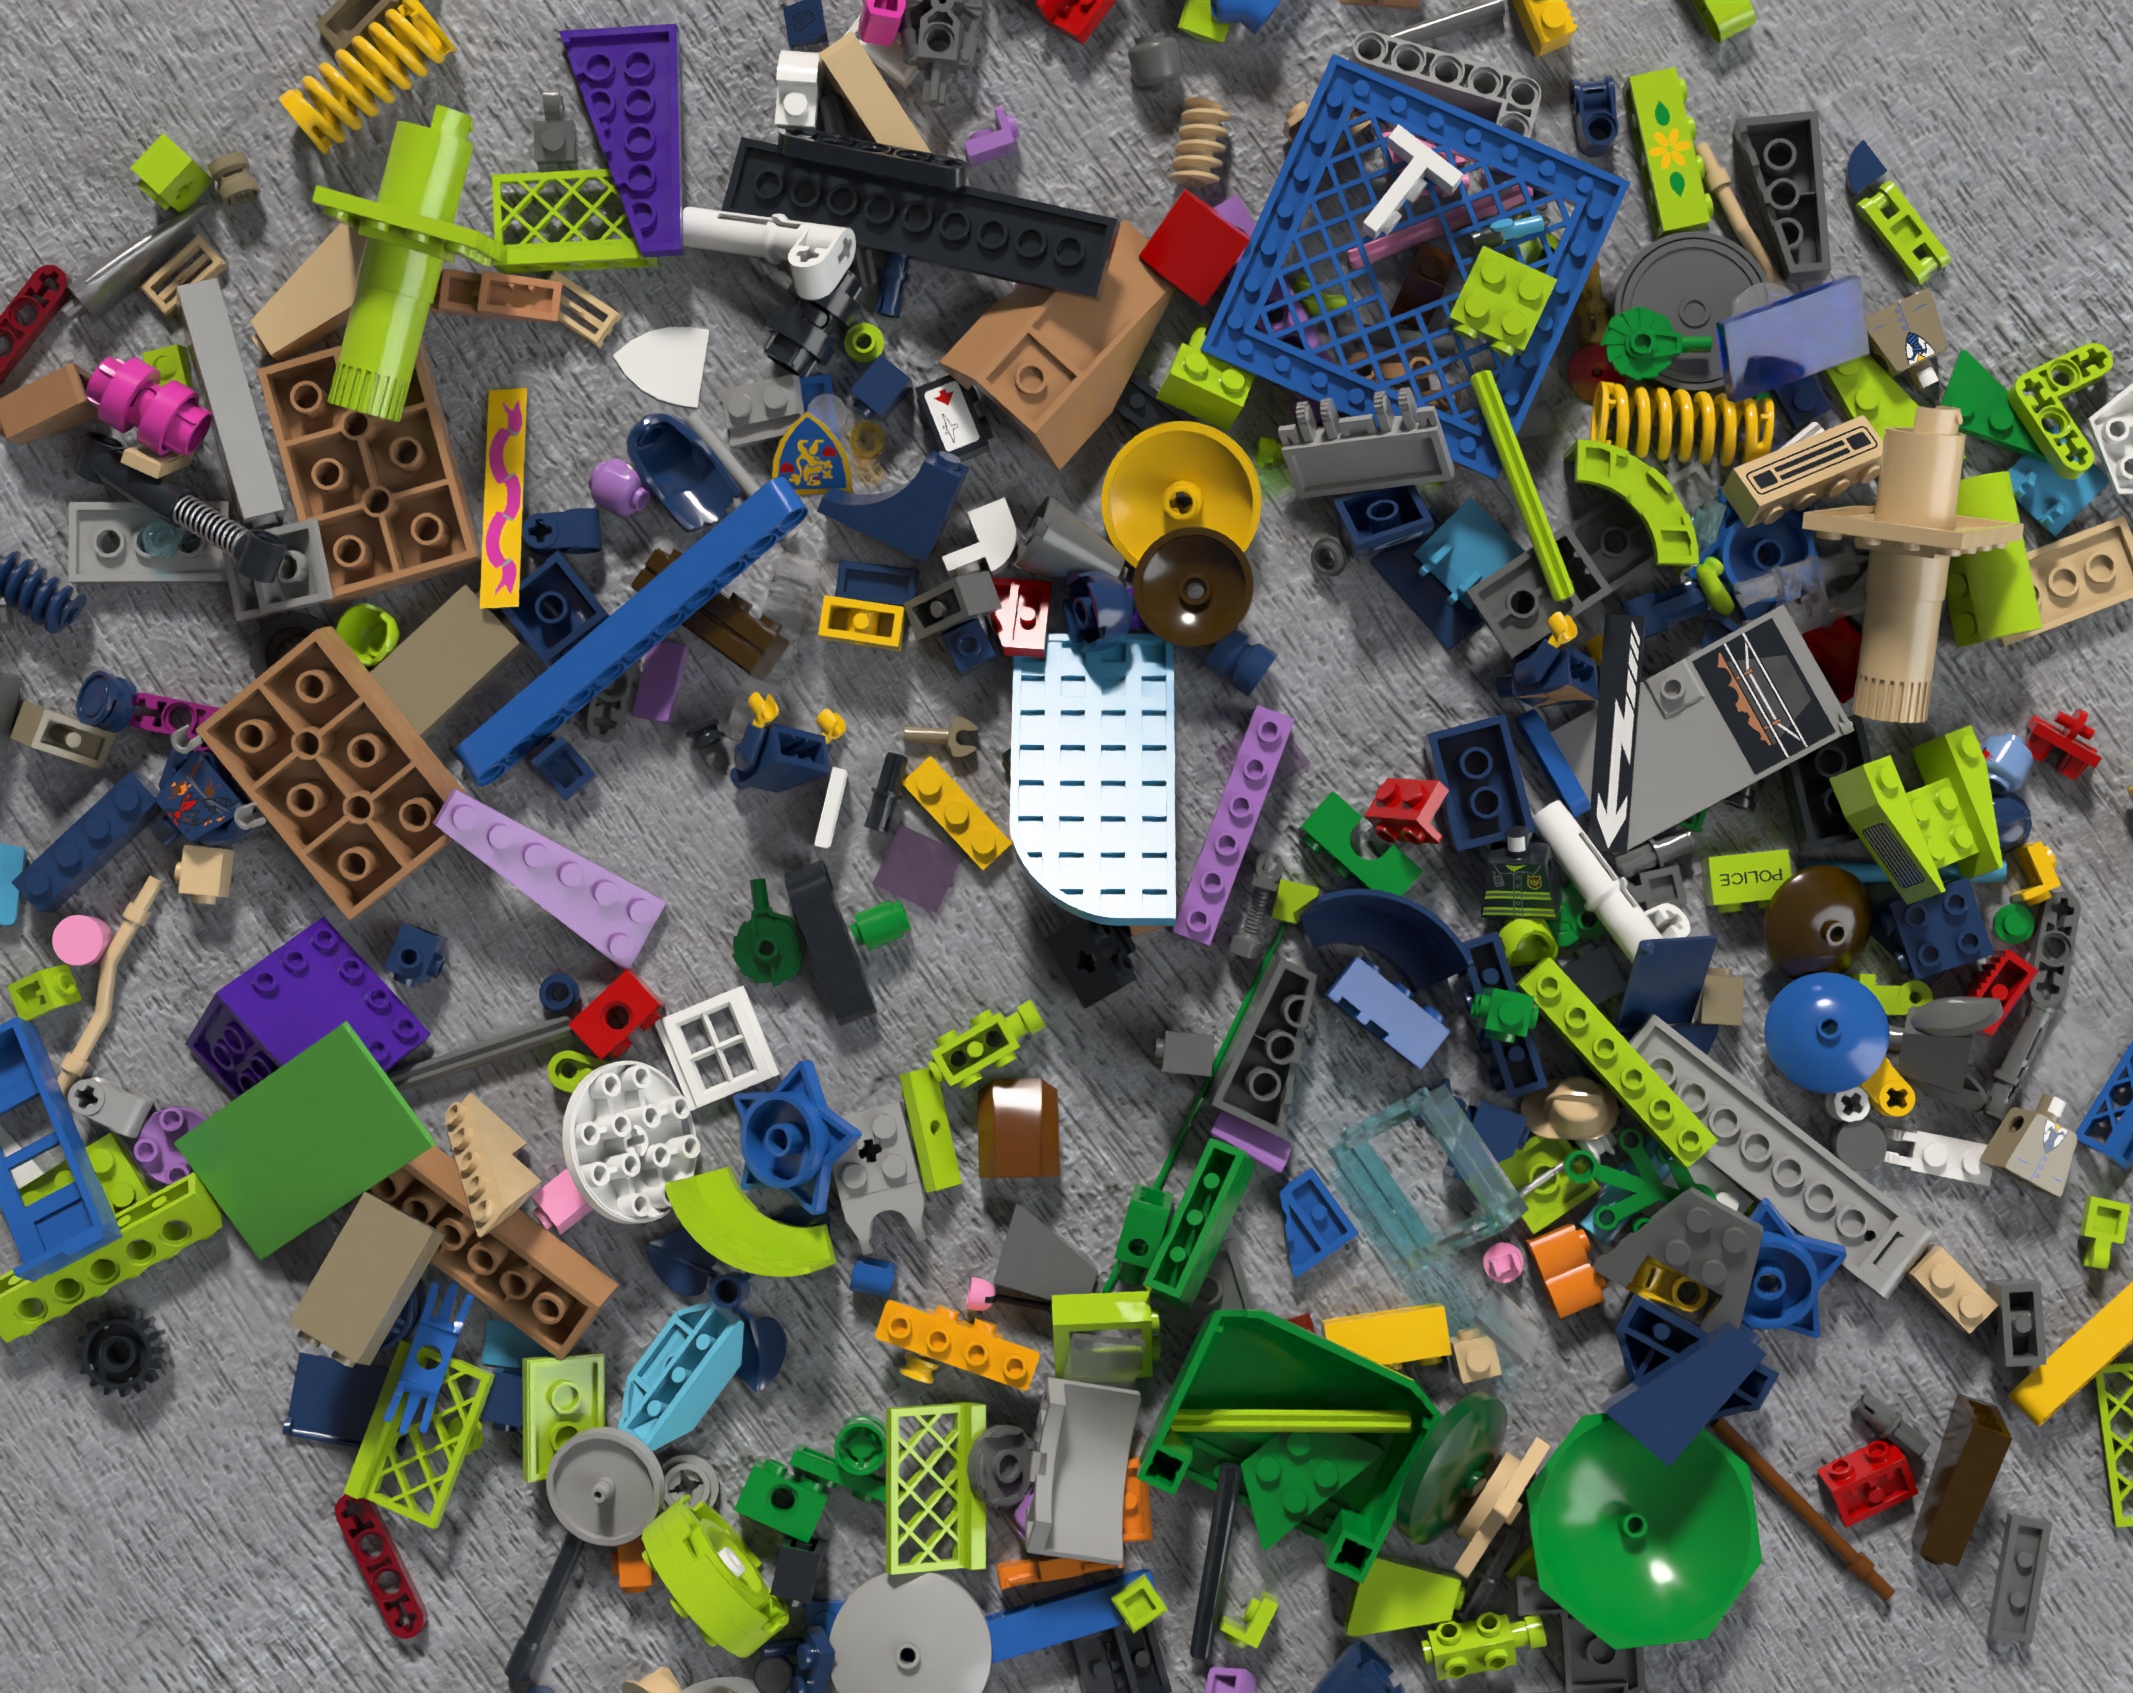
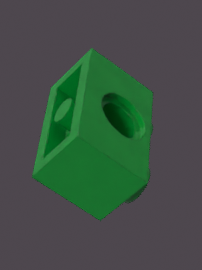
[734,1458,831,1543]

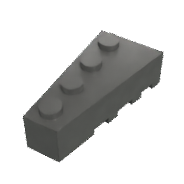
[1732,110,1831,284]
[1204,955,1317,1139]

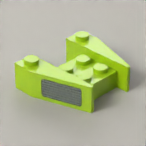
[1829,725,2003,904]

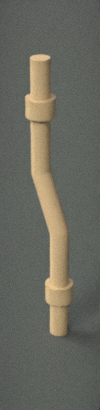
[1694,142,1819,360]
[57,875,164,1098]

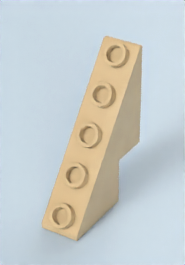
[445,1093,542,1238]

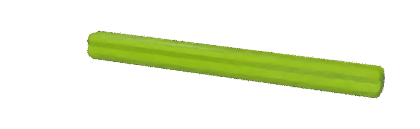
[1470,370,1574,602]
[1170,1409,1413,1433]

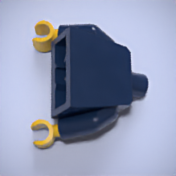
[730,692,846,793]

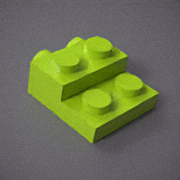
[1447,246,1557,357]

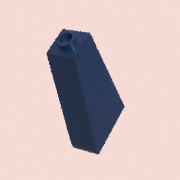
[1601,1321,1766,1467]

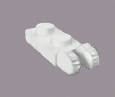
[1882,1127,1993,1186]

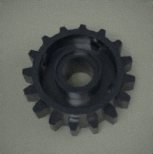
[76,1307,170,1397]

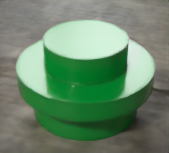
[1992,904,2034,944]

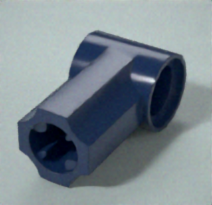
[1621,579,1708,639]

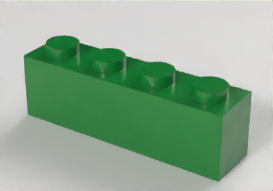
[1143,1138,1256,1312]

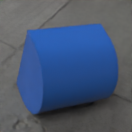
[849,1255,897,1299]

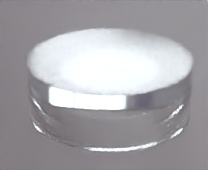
[807,394,848,435]

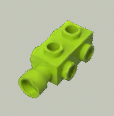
[928,999,1046,1090]
[1420,1612,1547,1681]

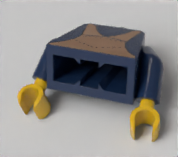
[1496,612,1603,708]

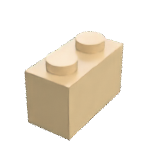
[1905,1243,1999,1334]

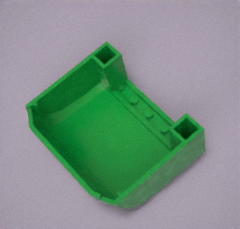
[1137,1309,1443,1584]

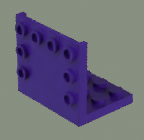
[185,916,431,1099]

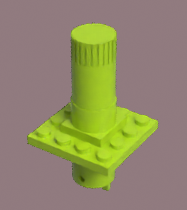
[312,104,507,422]

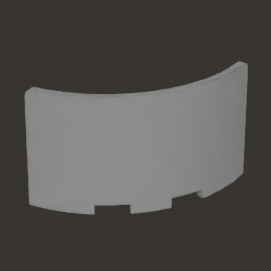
[1025,1377,1141,1565]

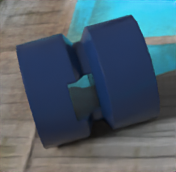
[1202,627,1278,697]

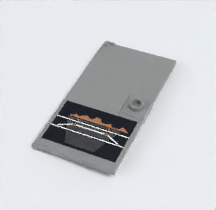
[1550,604,1854,858]

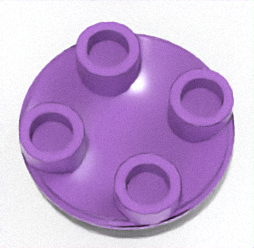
[134,1106,207,1186]

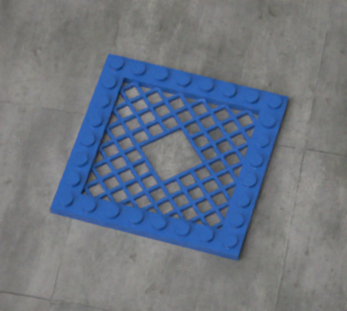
[1200,54,1631,482]

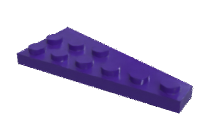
[559,23,683,258]

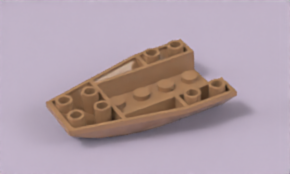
[938,219,1177,472]

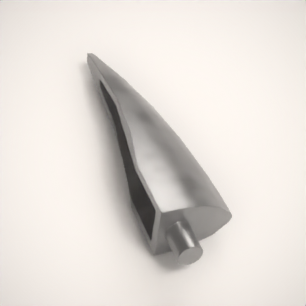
[61,202,210,321]

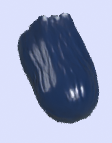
[626,412,742,533]

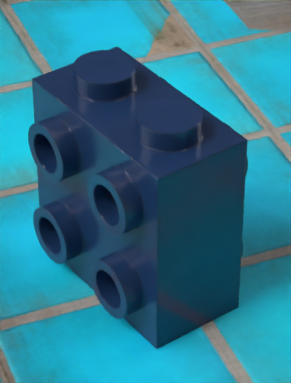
[1880,877,1994,980]

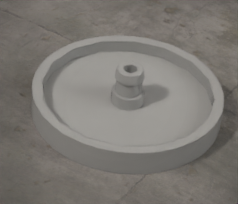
[546,1427,665,1546]

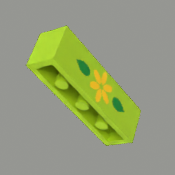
[1622,67,1714,241]

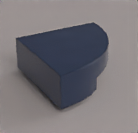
[1846,140,1887,198]

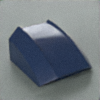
[501,551,609,667]

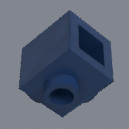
[384,923,448,988]

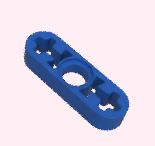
[1515,708,1591,818]

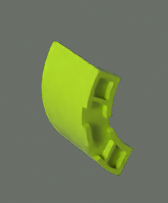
[1563,439,1699,576]
[665,1166,837,1277]

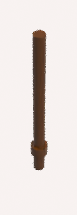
[1710,1417,1895,1601]

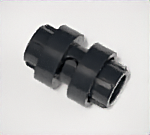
[763,270,862,378]

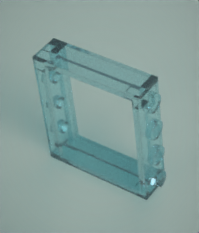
[1328,1084,1529,1272]

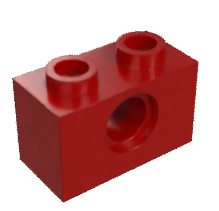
[568,969,665,1060]

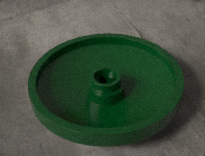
[1396,1391,1508,1545]

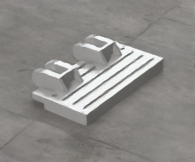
[1278,387,1455,499]

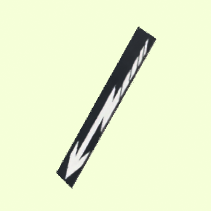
[1588,614,1646,853]

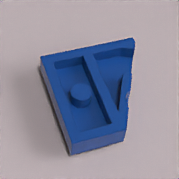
[1278,1167,1359,1278]

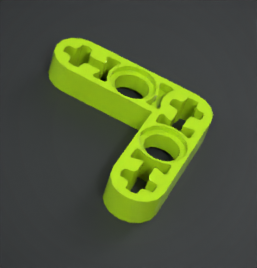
[2008,342,2113,480]

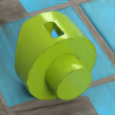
[1499,918,1558,967]

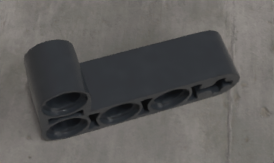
[784,860,878,1026]

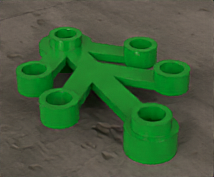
[1563,1127,1717,1233]

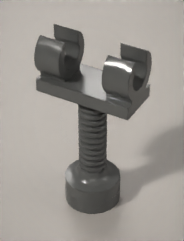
[1229,850,1283,959]

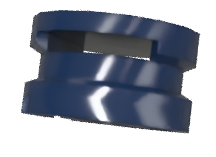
[76,670,137,733]

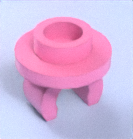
[1483,1242,1524,1283]

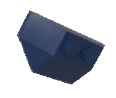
[1615,1293,1780,1420]

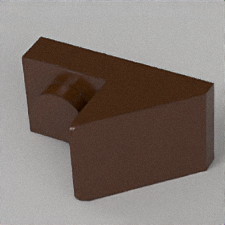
[1390,242,1455,331]

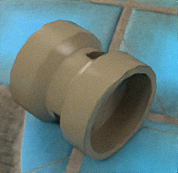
[208,152,261,207]

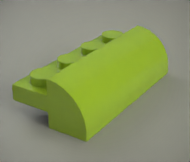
[1946,471,2043,648]

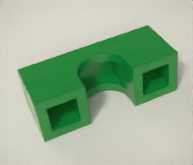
[1298,791,1423,896]

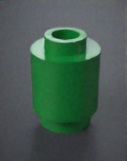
[849,900,912,951]

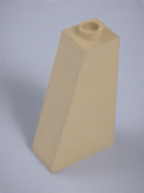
[819,31,931,153]
[250,223,367,362]

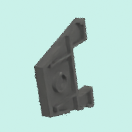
[1594,1186,1763,1334]
[1514,1575,1646,1693]

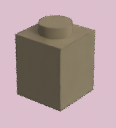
[1693,967,1744,1026]

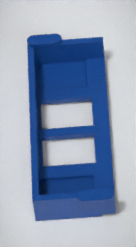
[0,1016,123,1282]

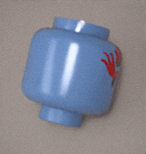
[1981,733,2033,795]

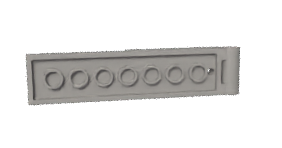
[1628,1014,1936,1300]

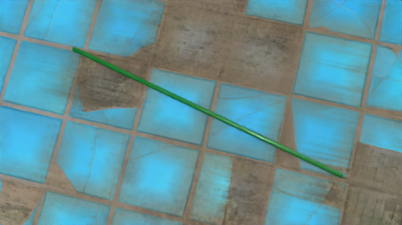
[1076,923,1288,1348]

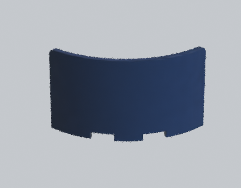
[1293,889,1473,993]

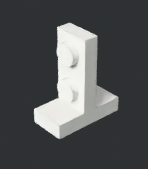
[1362,124,1463,240]

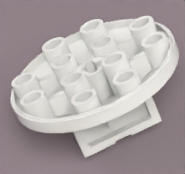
[562,1061,700,1224]

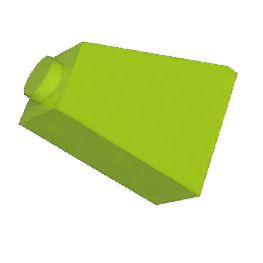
[1343,1552,1465,1637]

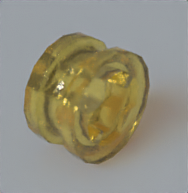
[849,421,886,460]

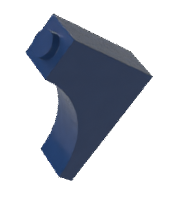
[817,451,969,562]

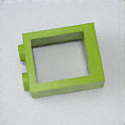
[1052,1291,1160,1381]

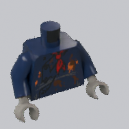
[150,725,266,847]

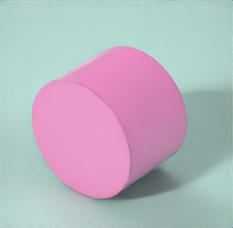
[52,915,113,966]

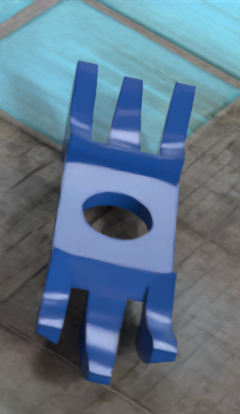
[383,1280,474,1435]

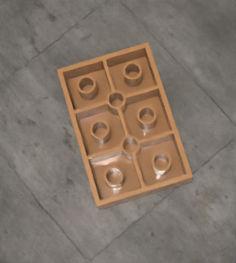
[257,338,482,606]
[195,626,466,921]

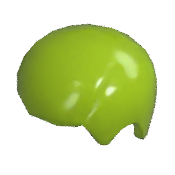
[336,603,400,668]

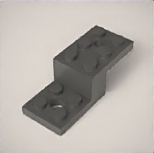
[1465,494,1655,660]

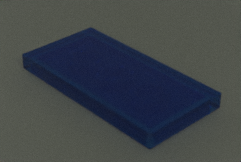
[1716,275,1870,403]

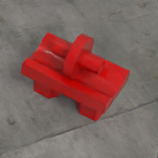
[2025,709,2102,781]

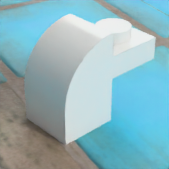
[774,50,824,131]
[942,497,1017,577]

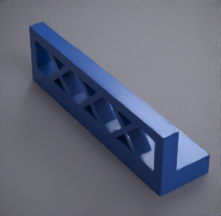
[2075,1040,2133,1171]

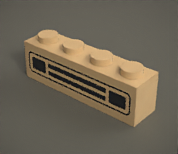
[1721,415,1883,528]

